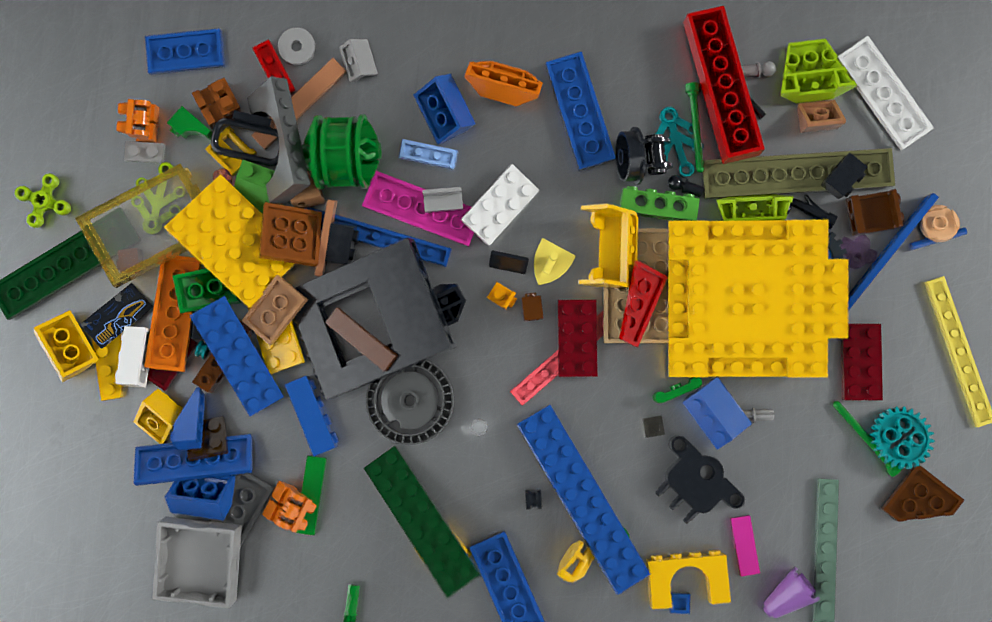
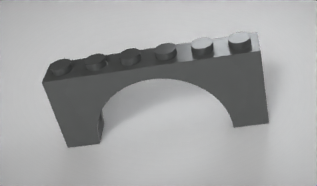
[247,76,310,204]

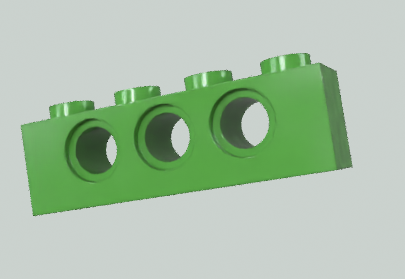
[620,186,700,221]

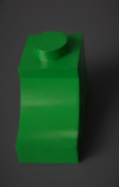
[167,106,212,140]

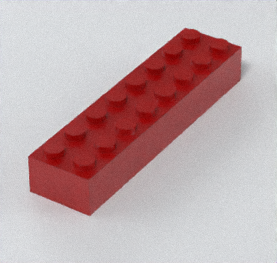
[683,6,765,164]

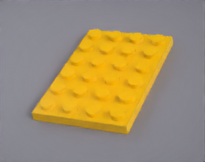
[164,174,295,309]

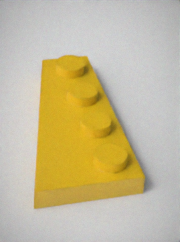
[92,331,124,401]

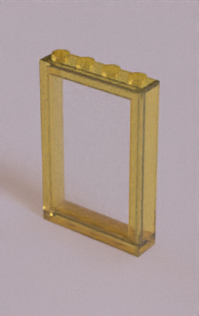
[75,163,201,288]

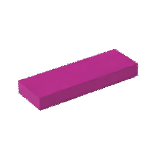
[730,515,760,577]

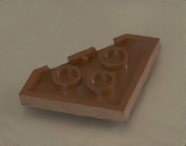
[881,465,964,522]

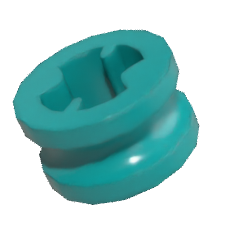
[195,340,210,359]

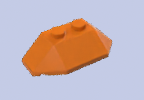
[464,61,543,107]

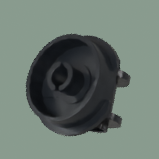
[615,127,673,185]

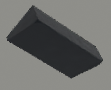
[489,250,529,274]

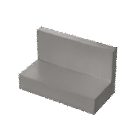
[339,39,378,82]
[422,187,463,213]

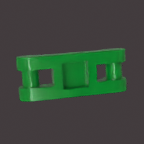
[653,377,702,403]

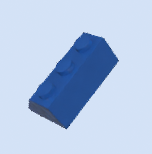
[413,74,476,145]
[682,377,752,450]
[165,475,235,520]

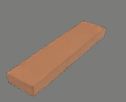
[314,200,338,277]

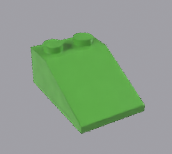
[234,160,275,214]

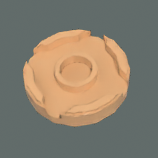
[919,205,960,242]

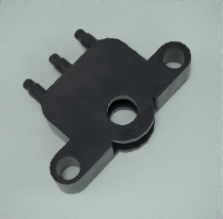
[655,436,745,524]

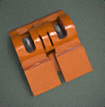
[116,99,160,143]
[262,481,316,533]

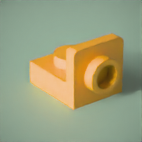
[487,282,517,310]

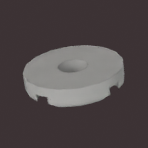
[278,28,316,66]

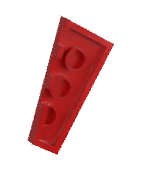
[619,261,668,347]

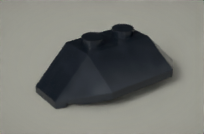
[433,284,466,326]

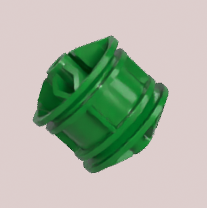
[302,114,382,189]

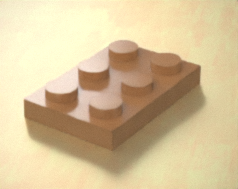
[241,275,308,345]

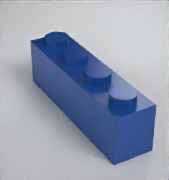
[285,376,339,456]

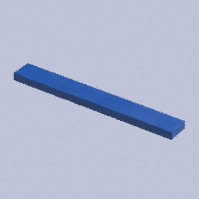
[848,193,939,311]
[305,207,452,267]

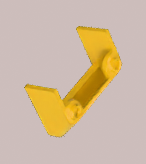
[579,204,638,288]

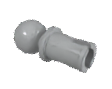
[741,61,776,77]

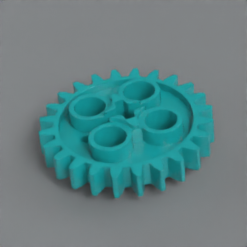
[870,406,935,470]

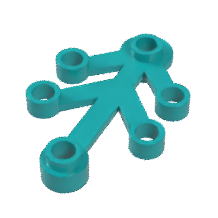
[656,107,704,178]

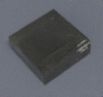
[642,416,665,438]

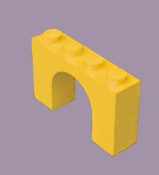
[646,550,731,609]

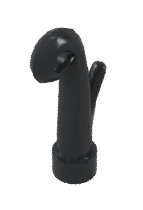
[787,194,838,230]

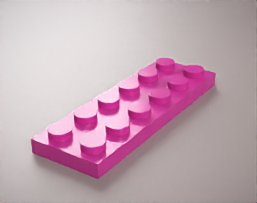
[362,171,474,247]

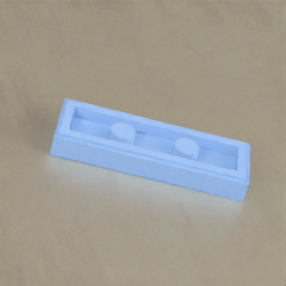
[398,139,458,170]

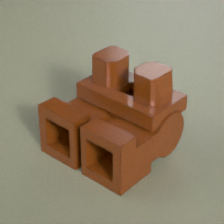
[192,78,241,130]

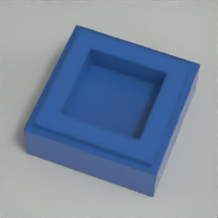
[669,592,690,614]

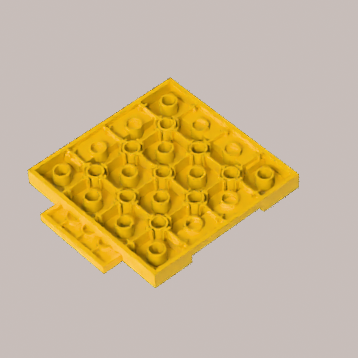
[668,220,848,377]

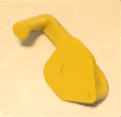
[557,541,595,582]

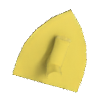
[534,238,576,286]

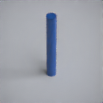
[910,227,967,250]

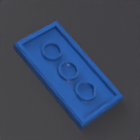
[145,28,225,75]

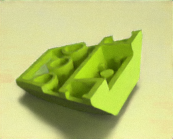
[780,39,857,103]
[716,194,794,221]

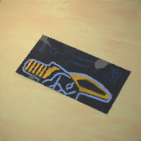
[80,283,153,349]

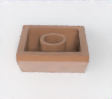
[797,100,846,133]

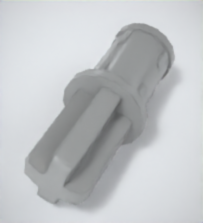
[743,408,774,423]

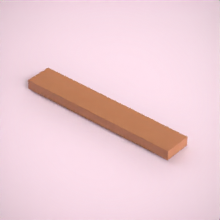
[251,58,347,150]

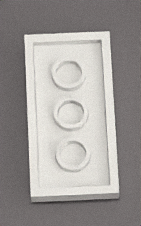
[461,164,539,246]

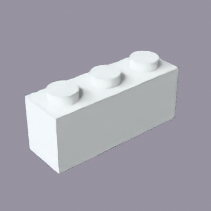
[115,326,150,388]

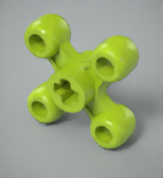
[14,173,71,228]

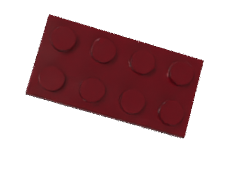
[558,300,598,377]
[841,324,883,400]

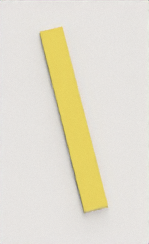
[924,276,992,427]

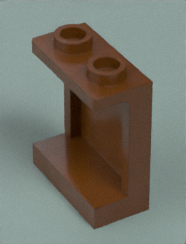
[845,189,904,236]

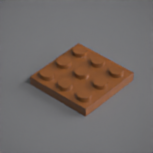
[259,202,322,267]

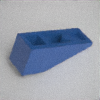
[170,387,205,450]

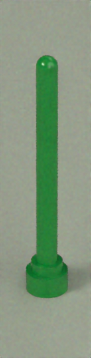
[685,82,704,173]
[833,401,903,477]

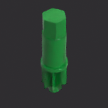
[343,584,360,622]

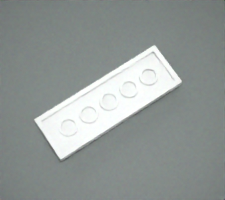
[837,36,934,151]

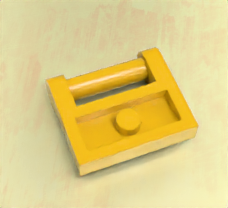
[205,126,257,177]

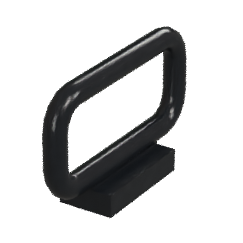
[211,110,279,166]

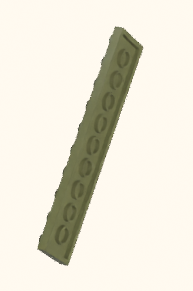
[702,148,895,199]

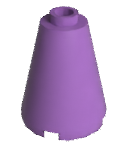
[763,567,820,619]

